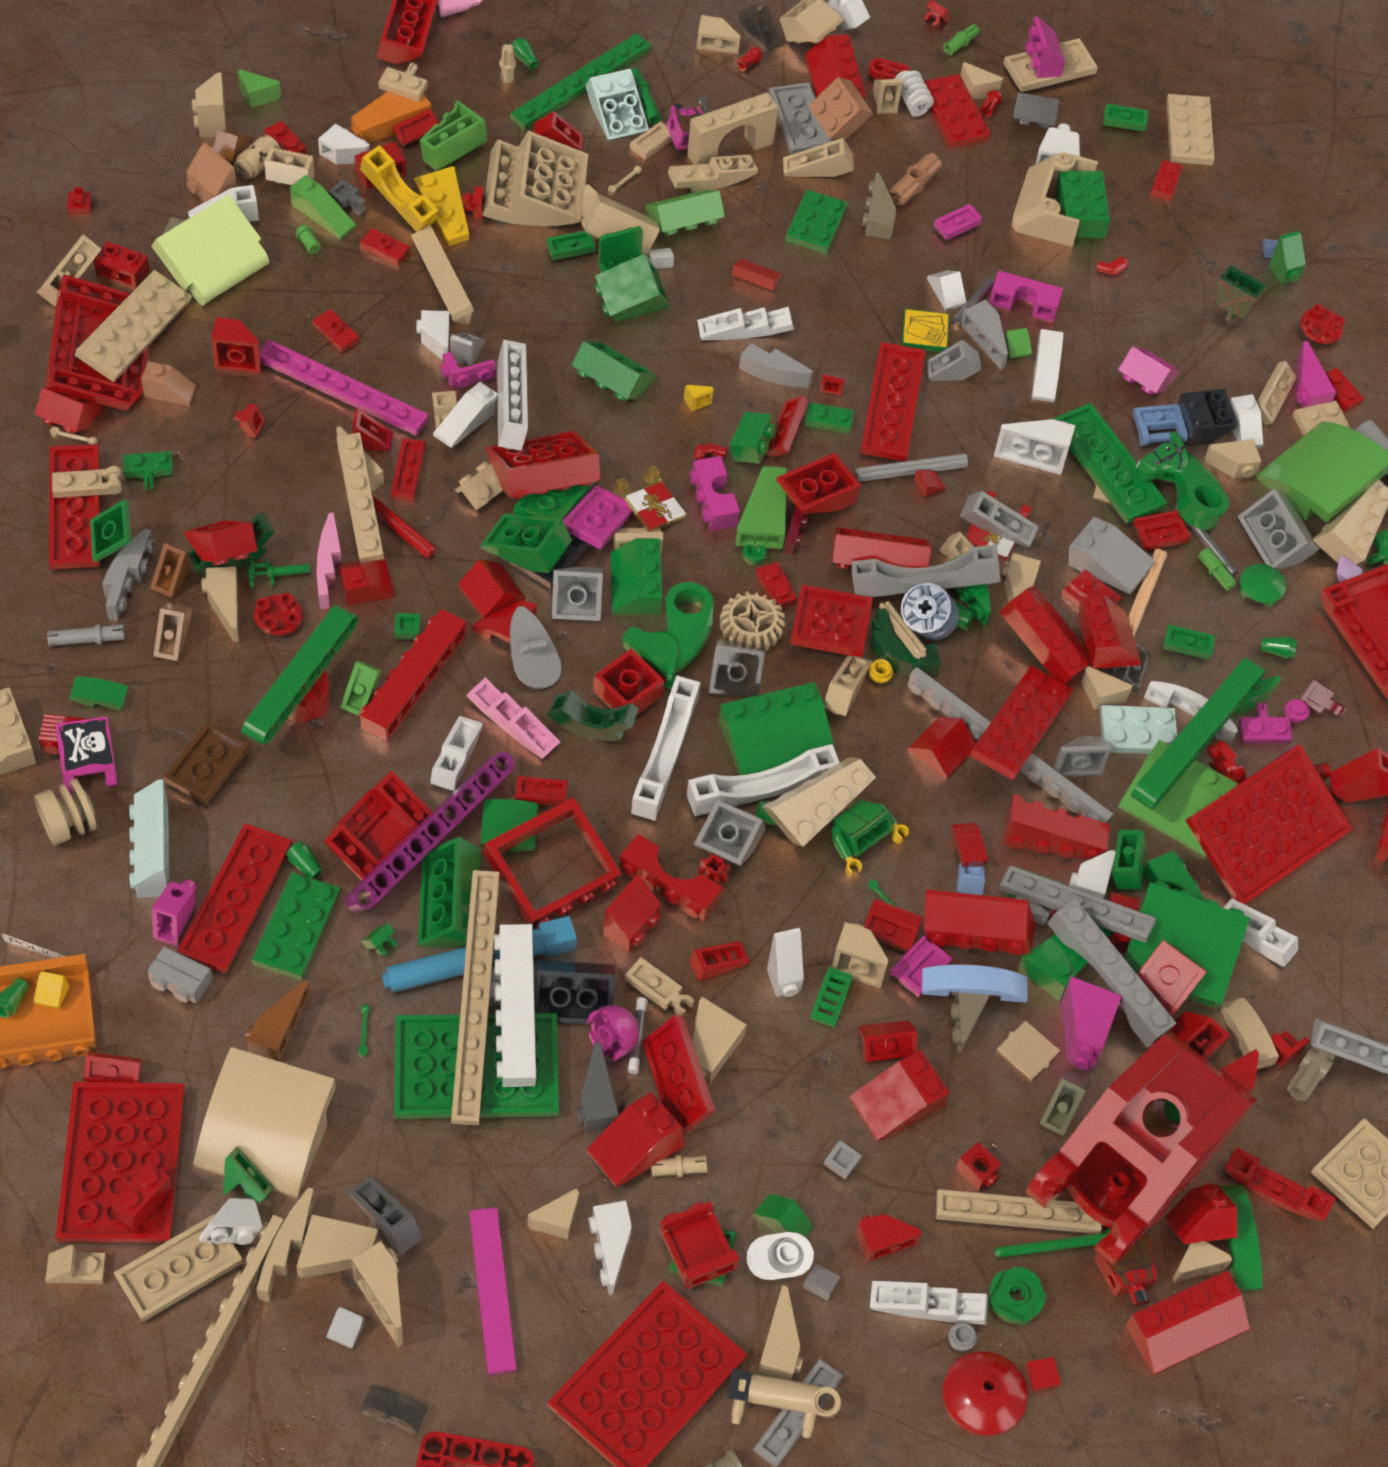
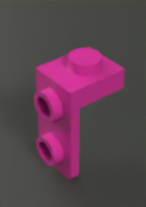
[440,352,496,389]

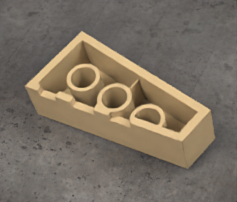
[1313,480,1388,564]
[761,757,876,847]

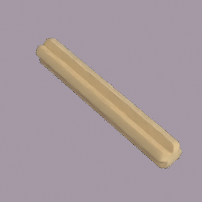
[879,601,927,659]

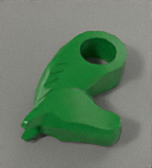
[622,582,713,690]

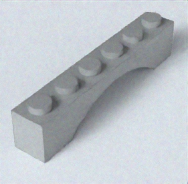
[852,544,1001,597]
[1047,899,1176,1047]

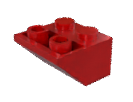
[1150,1011,1230,1062]

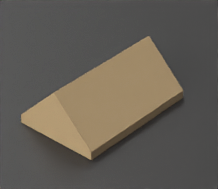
[585,193,660,256]

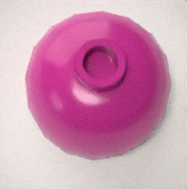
[587,1005,639,1061]

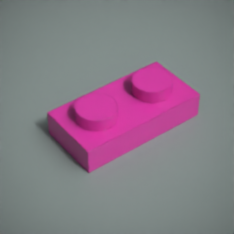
[934,204,983,240]

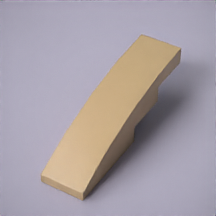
[257,1188,315,1301]

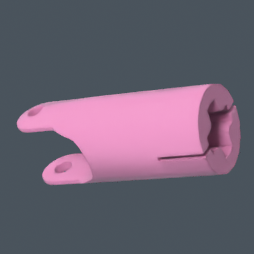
[435,0,482,18]

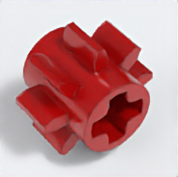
[698,854,730,884]

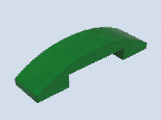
[1219,1184,1263,1291]

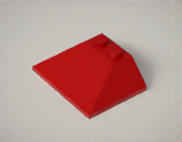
[323,770,435,888]

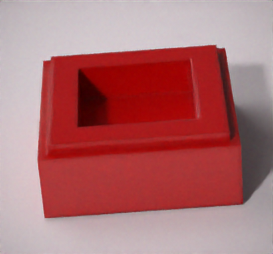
[1025,1357,1061,1392]

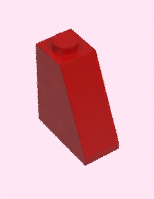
[1330,748,1388,803]

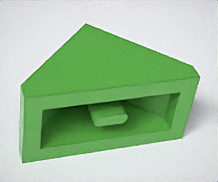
[238,69,281,108]

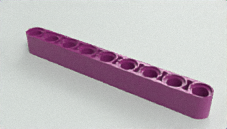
[346,752,515,913]

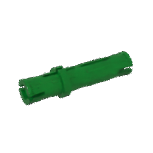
[631,68,662,125]

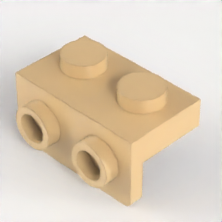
[455,460,503,510]

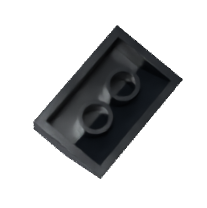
[534,960,615,1024]

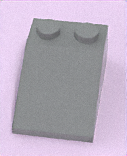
[1068,517,1155,594]

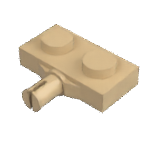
[378,63,428,102]

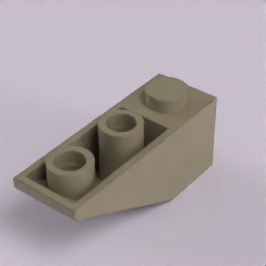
[862,172,896,240]
[950,992,990,1053]

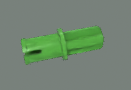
[943,24,980,55]
[1198,548,1236,591]

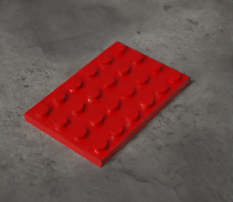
[1185,744,1352,905]
[55,1082,185,1243]
[547,1281,748,1467]

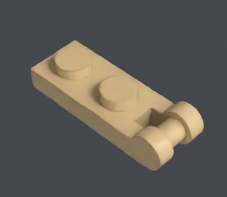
[52,466,122,498]

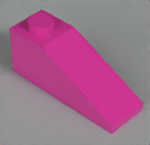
[1296,341,1336,408]

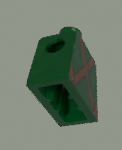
[1216,265,1267,319]

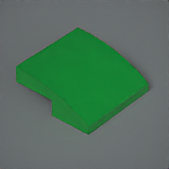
[480,799,539,852]

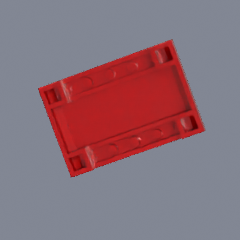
[1320,564,1388,700]

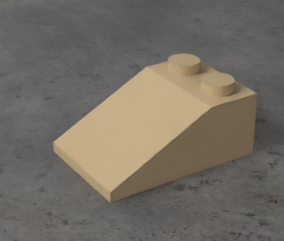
[352,1241,403,1348]

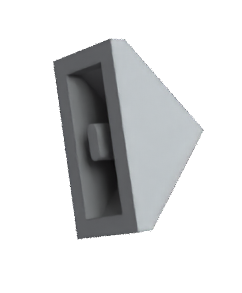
[450,332,486,366]

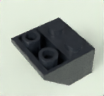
[1177,389,1238,446]

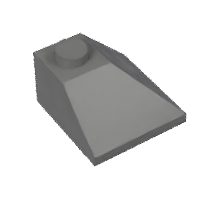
[552,567,603,621]
[1054,736,1112,777]

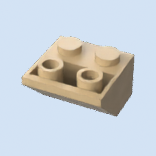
[779,0,843,43]

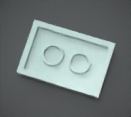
[1100,705,1177,754]

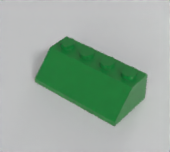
[418,837,481,948]

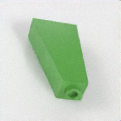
[735,466,786,549]

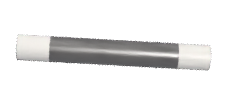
[628,997,647,1074]

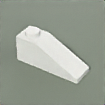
[433,382,498,448]
[767,928,804,997]

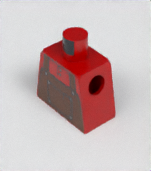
[1094,1236,1157,1307]

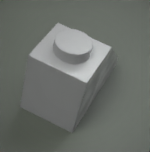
[926,340,982,381]

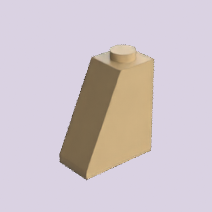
[692,997,747,1084]
[297,1215,382,1278]

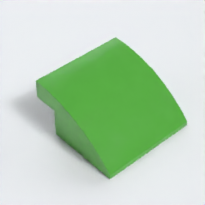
[1256,421,1388,523]

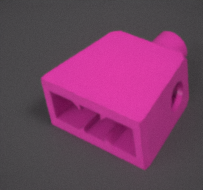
[152,879,197,946]

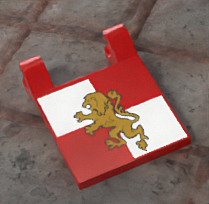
[965,490,1031,561]

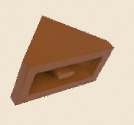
[150,542,191,597]

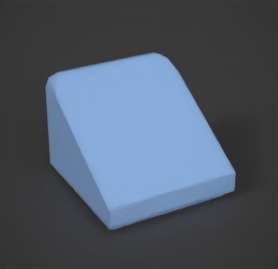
[957,864,985,895]

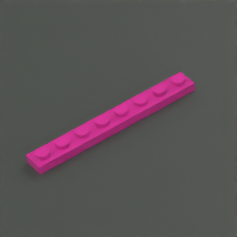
[260,339,429,436]

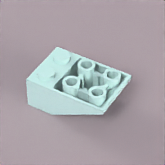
[586,69,649,141]

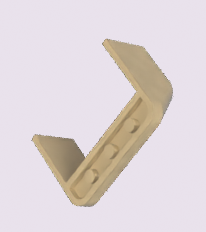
[1011,152,1098,247]

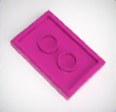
[563,485,634,550]

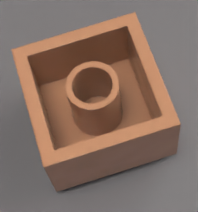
[808,77,873,140]

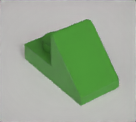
[340,660,381,716]

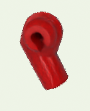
[1096,257,1128,276]
[693,443,728,460]

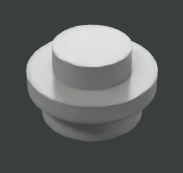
[948,1323,977,1351]

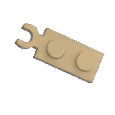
[624,957,694,1017]

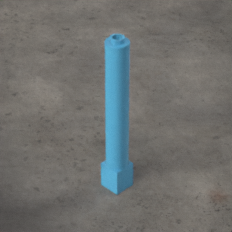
[382,916,577,993]

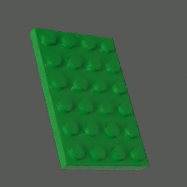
[394,1013,559,1119]

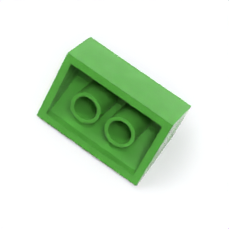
[645,190,725,235]

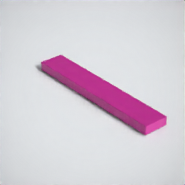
[469,1208,516,1375]

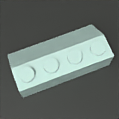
[129,779,169,898]

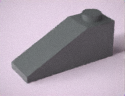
[576,1042,619,1132]
[348,1176,423,1255]

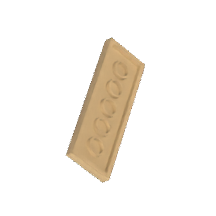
[75,270,192,382]

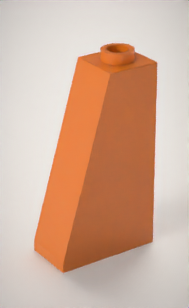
[350,91,431,144]

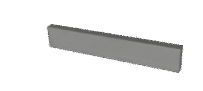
[1000,865,1156,943]

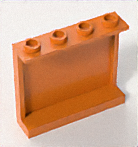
[0,954,97,1070]

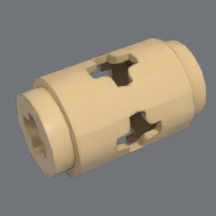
[234,135,280,180]

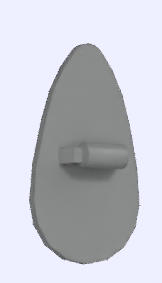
[510,606,562,689]

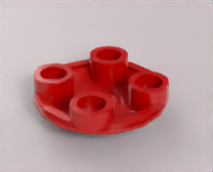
[1300,304,1345,344]
[254,593,303,636]

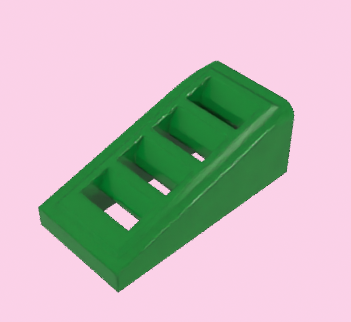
[810,967,853,1028]

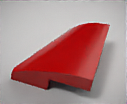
[471,600,537,643]

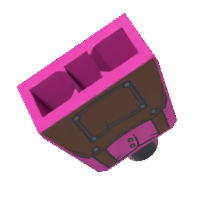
[667,103,704,150]

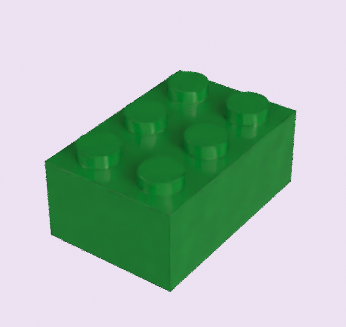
[1055,171,1110,238]

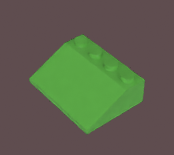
[1118,739,1238,857]

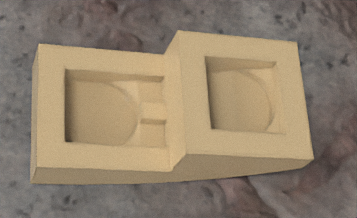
[432,391,457,429]

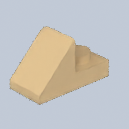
[45,1245,107,1284]

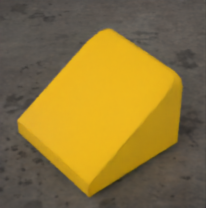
[684,385,714,411]
[34,971,70,1009]

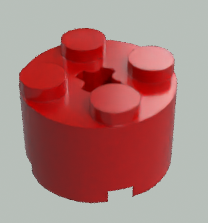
[289,671,331,723]

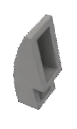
[739,343,813,388]

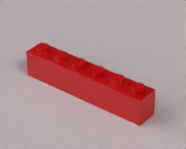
[359,609,466,742]

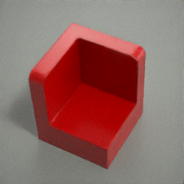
[1270,1031,1310,1068]

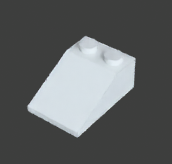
[994,419,1075,475]

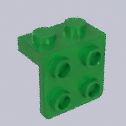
[598,226,643,273]

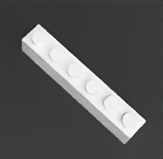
[497,340,528,450]
[494,924,536,1087]

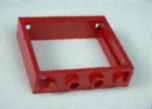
[482,797,621,928]

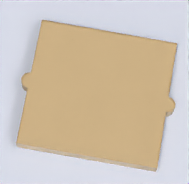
[997,1021,1061,1081]

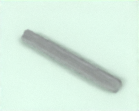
[855,454,968,482]

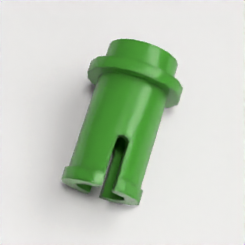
[296,225,321,254]

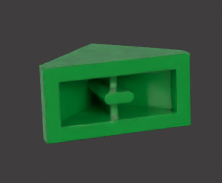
[753,1193,814,1237]

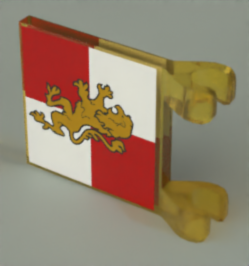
[613,466,687,532]

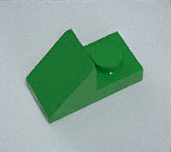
[223,1146,273,1204]

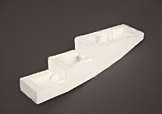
[697,307,794,340]
[870,1281,988,1325]

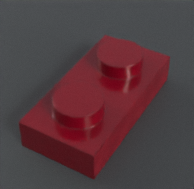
[783,507,809,555]

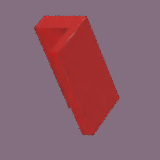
[858,1020,918,1062]

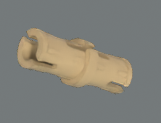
[652,1155,707,1178]

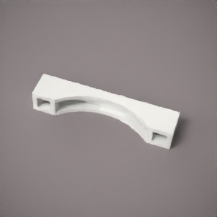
[631,676,701,821]
[687,744,840,817]

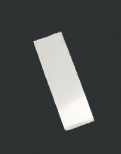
[1032,329,1063,402]
[431,716,483,791]
[1224,898,1298,967]

